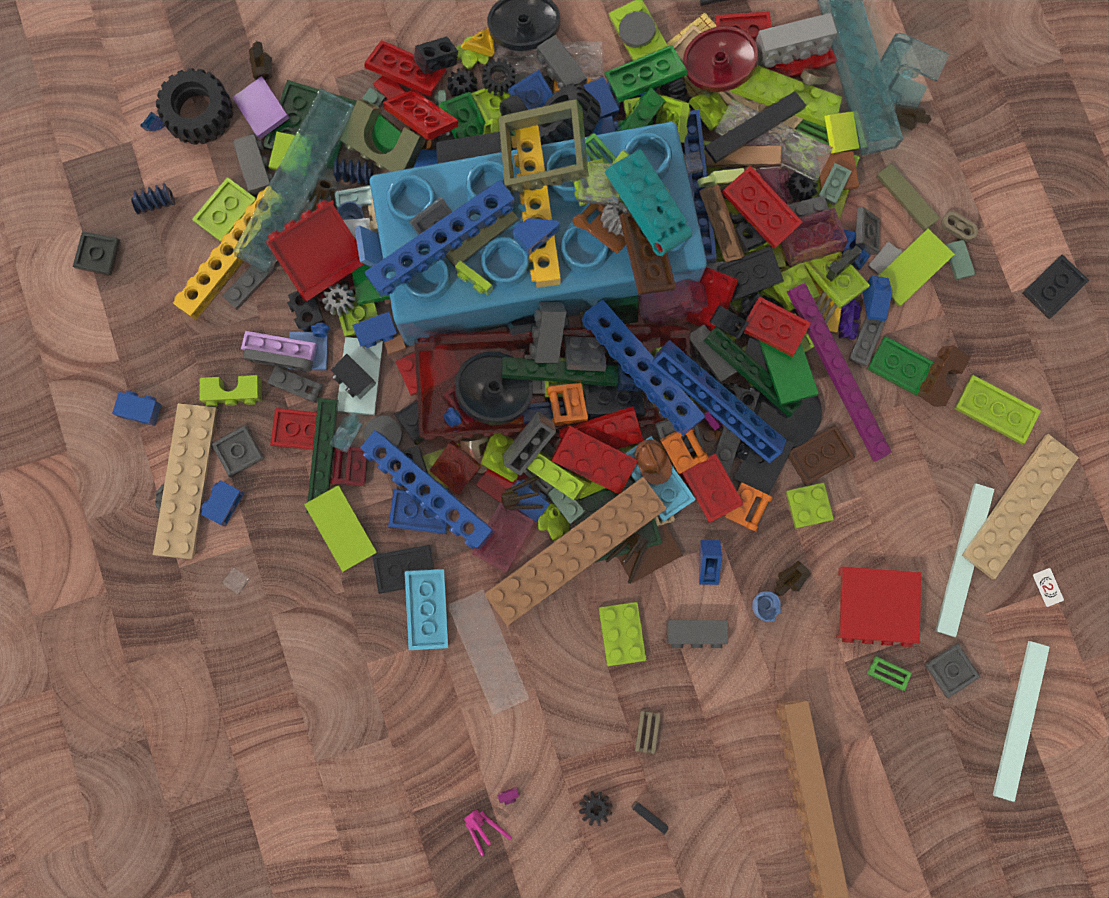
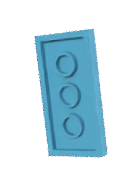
[625,436,696,522]
[405,569,449,650]

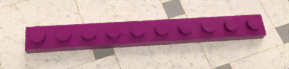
[787,283,892,462]

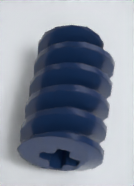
[333,158,374,185]
[131,183,175,215]

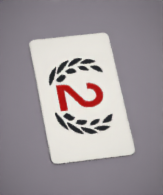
[1033,568,1064,607]

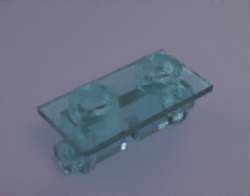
[329,413,362,453]

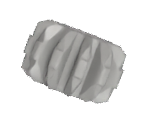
[600,201,630,236]
[322,283,356,317]

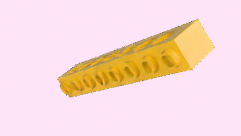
[511,125,561,288]
[173,187,289,321]

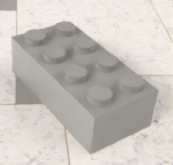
[755,13,837,68]

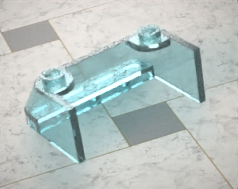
[876,33,949,107]

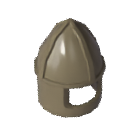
[460,433,489,475]

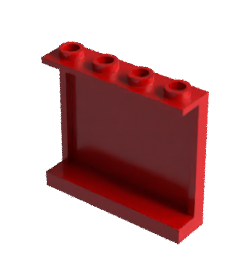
[265,199,364,301]
[836,567,921,647]

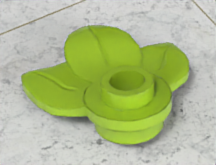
[456,36,489,71]
[538,504,570,542]

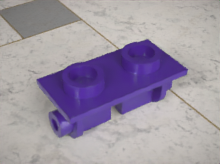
[839,299,861,340]

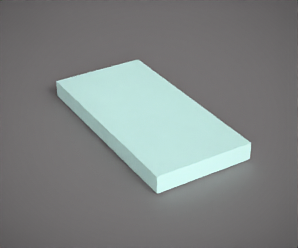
[338,337,384,415]

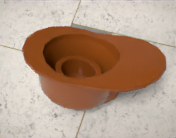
[634,439,672,485]

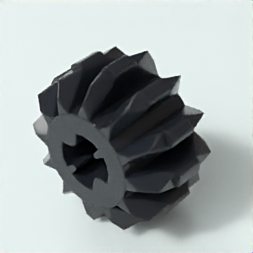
[447,68,478,97]
[660,77,687,100]
[785,170,818,202]
[579,791,612,826]

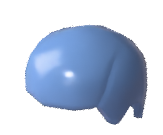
[337,201,364,220]
[752,591,781,622]

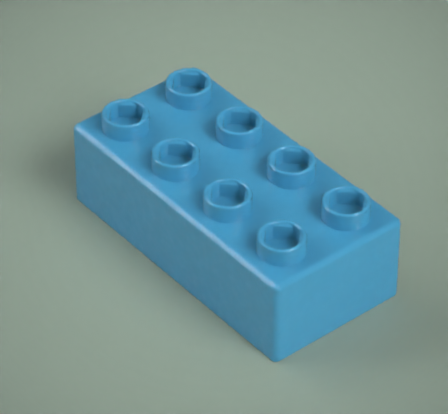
[370,122,707,346]

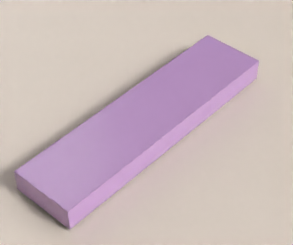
[241,331,318,363]

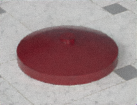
[683,26,758,92]

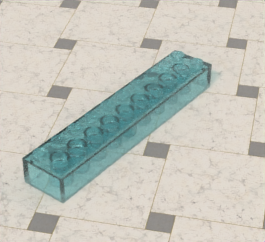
[817,0,903,156]
[233,88,355,274]

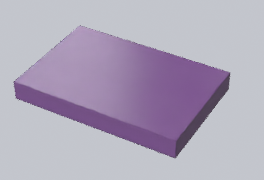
[232,76,290,139]

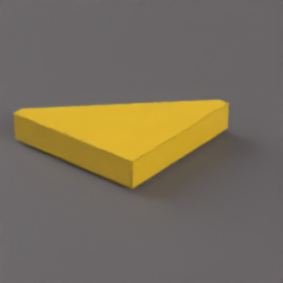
[461,27,495,57]

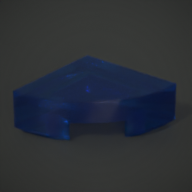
[140,112,165,131]

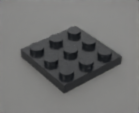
[584,362,645,417]

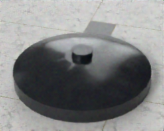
[487,0,560,51]
[454,351,533,425]
[745,387,822,448]

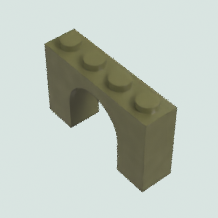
[340,99,426,172]

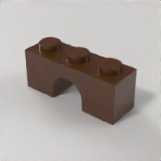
[918,345,971,407]

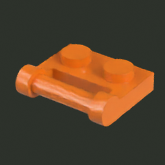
[546,383,588,426]
[660,428,709,474]
[724,482,773,532]

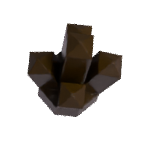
[249,41,272,80]
[891,104,931,131]
[774,561,811,596]

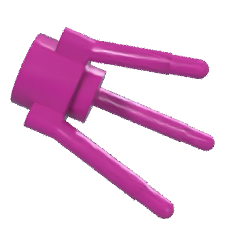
[464,809,512,856]

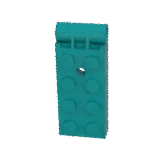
[605,149,692,256]

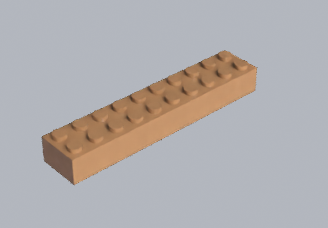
[485,477,667,626]
[775,699,849,898]

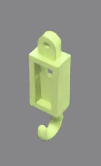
[697,167,761,190]

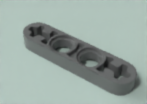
[243,349,313,372]

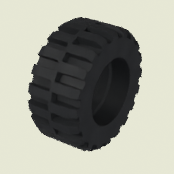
[156,68,233,145]
[538,83,601,145]

